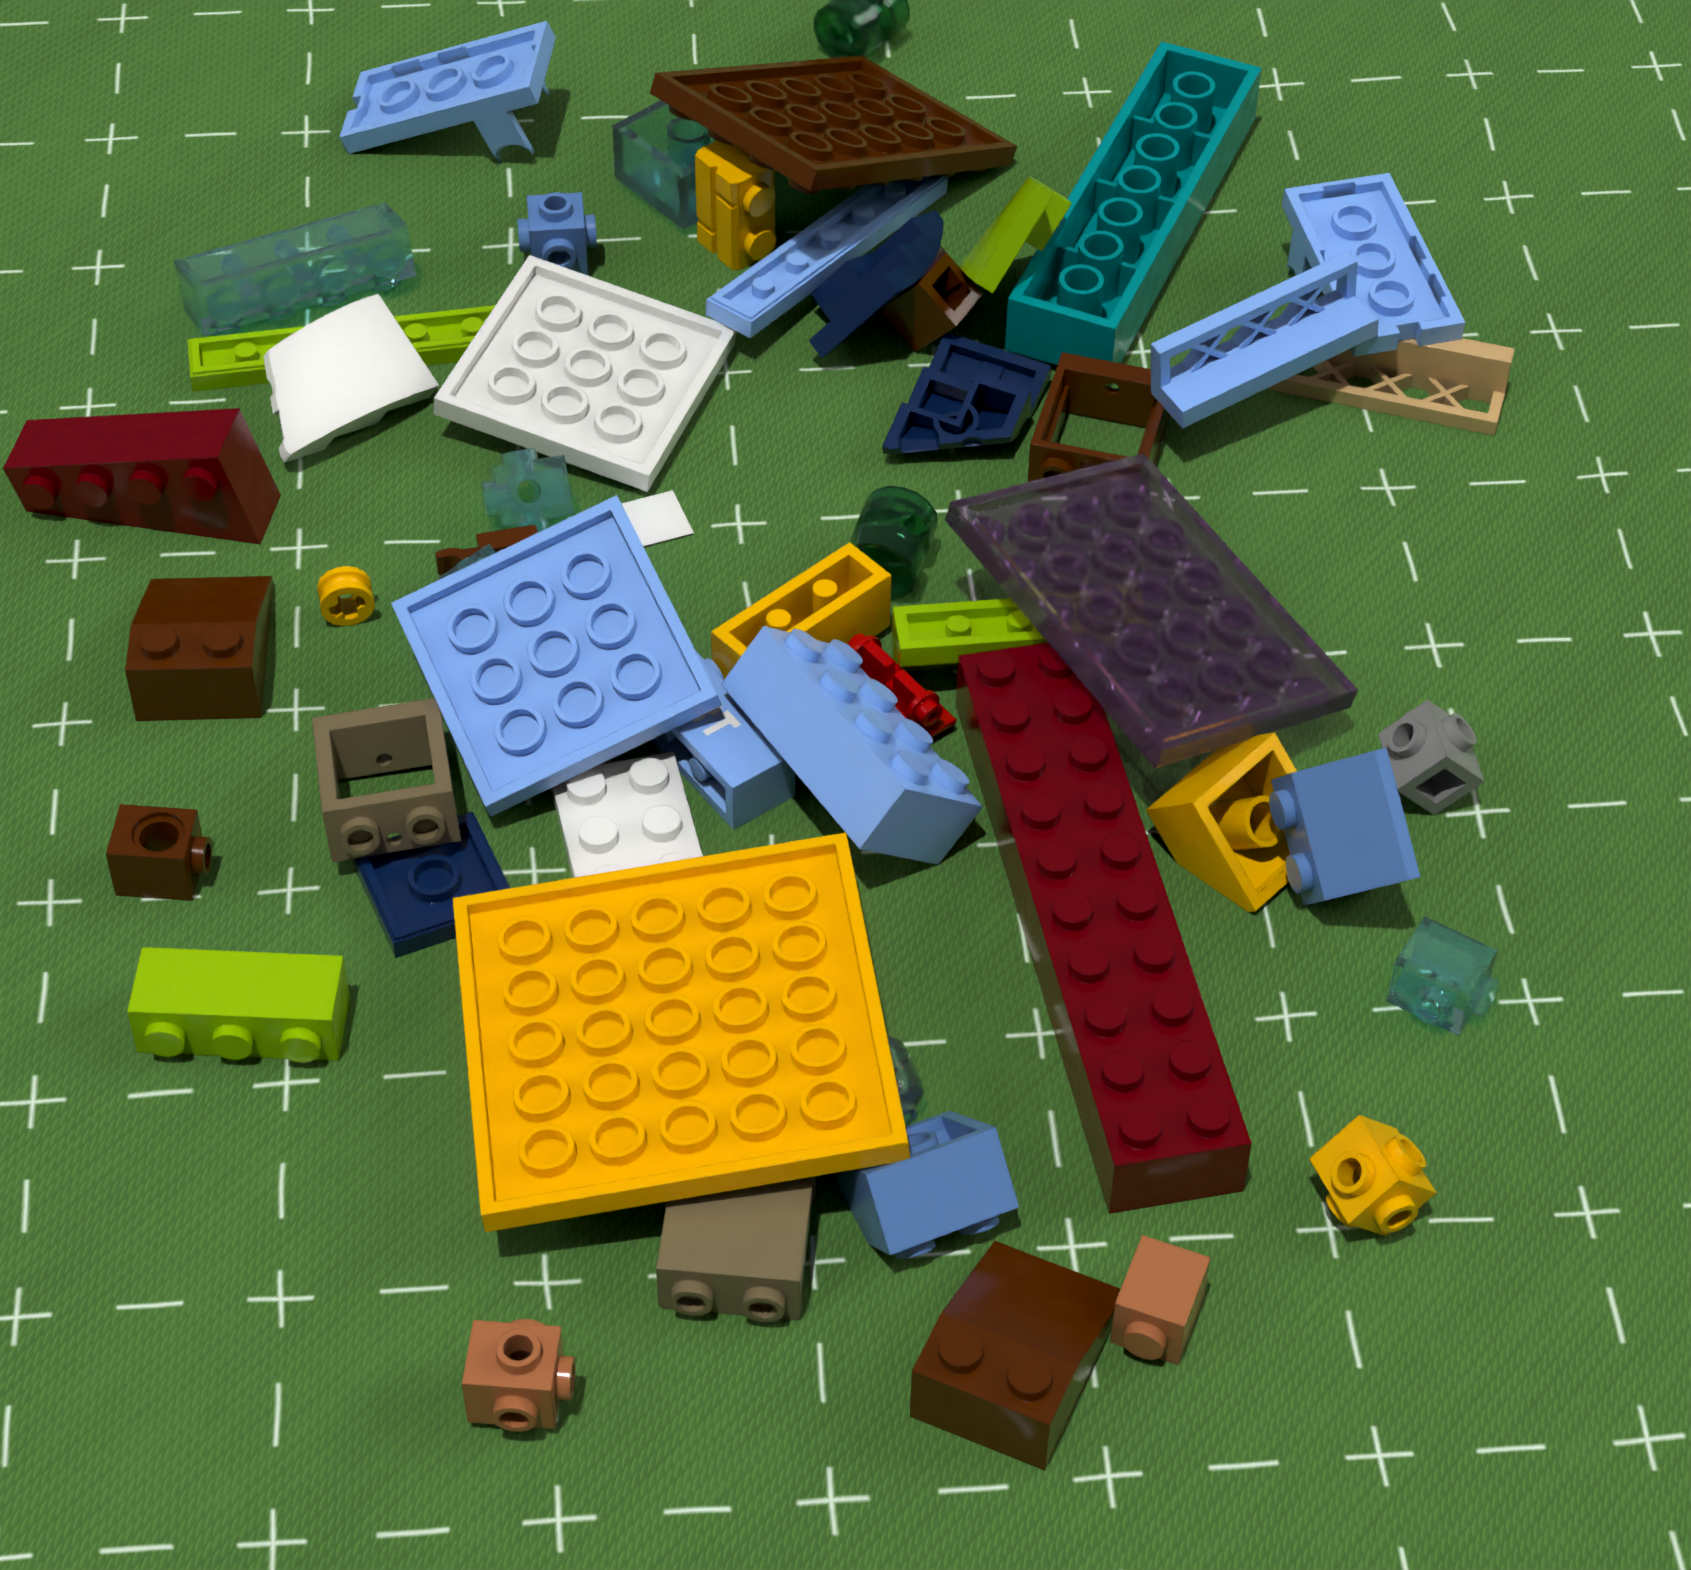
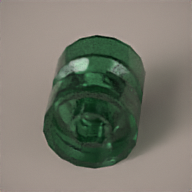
[814,0,910,58]
[849,486,938,600]

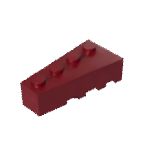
[3,408,281,545]

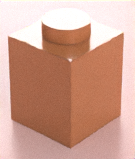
[1110,1235,1211,1365]

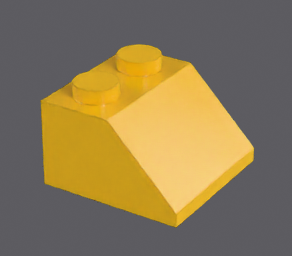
[1146,732,1297,912]

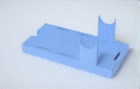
[339,21,556,163]
[1282,173,1465,357]

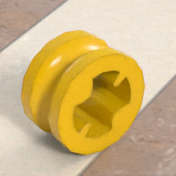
[317,566,375,626]

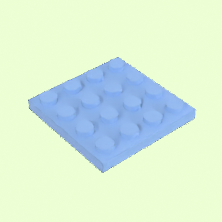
[391,495,722,817]

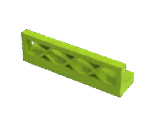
[891,589,1148,672]

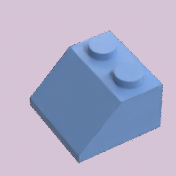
[1269,748,1420,905]
[831,1110,1019,1259]

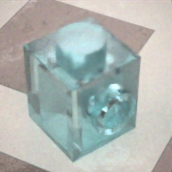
[1387,917,1500,1036]

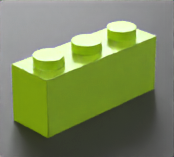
[127,947,350,1063]

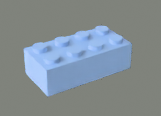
[721,626,983,865]

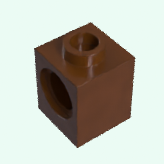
[106,804,212,901]

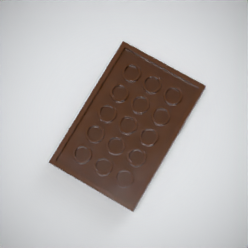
[650,56,1017,194]

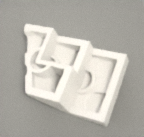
[263,294,439,463]

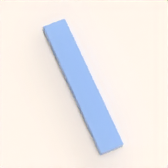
[706,175,948,338]

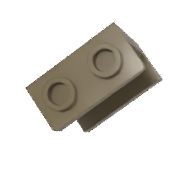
[656,1176,818,1322]

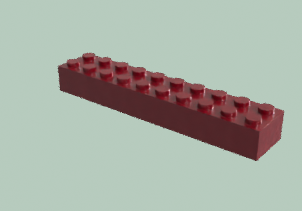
[956,638,1252,1214]

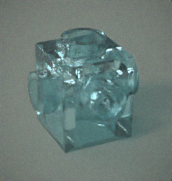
[481,448,575,532]

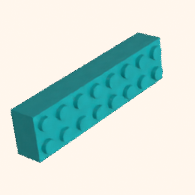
[1005,41,1262,365]

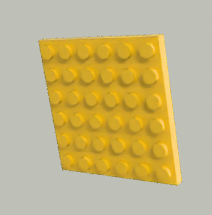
[453,832,910,1232]

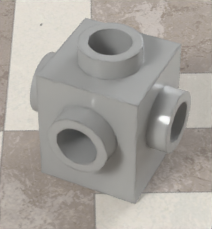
[1378,699,1484,815]

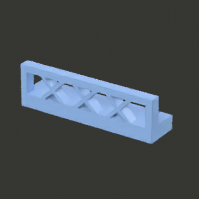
[1151,251,1379,429]

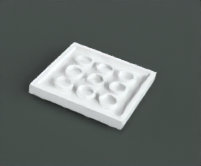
[433,255,736,492]

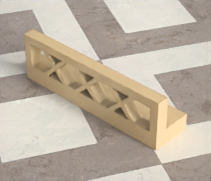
[1270,338,1515,436]

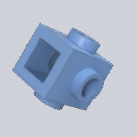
[517,192,597,275]

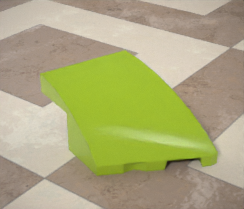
[959,176,1072,293]

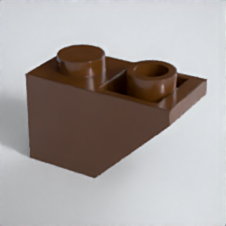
[881,245,983,352]

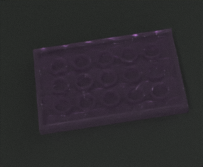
[945,453,1358,768]

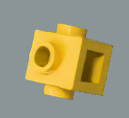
[1309,1115,1437,1236]

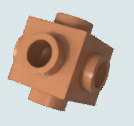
[462,1319,576,1432]

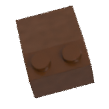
[125,576,273,721]
[910,1241,1121,1471]

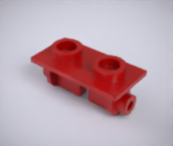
[847,633,956,737]

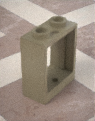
[312,698,461,862]

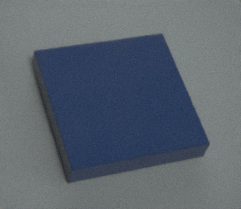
[352,811,510,958]

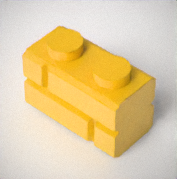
[695,141,776,270]

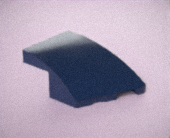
[809,210,944,358]
[882,332,1051,455]

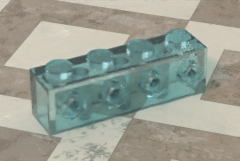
[174,202,416,336]

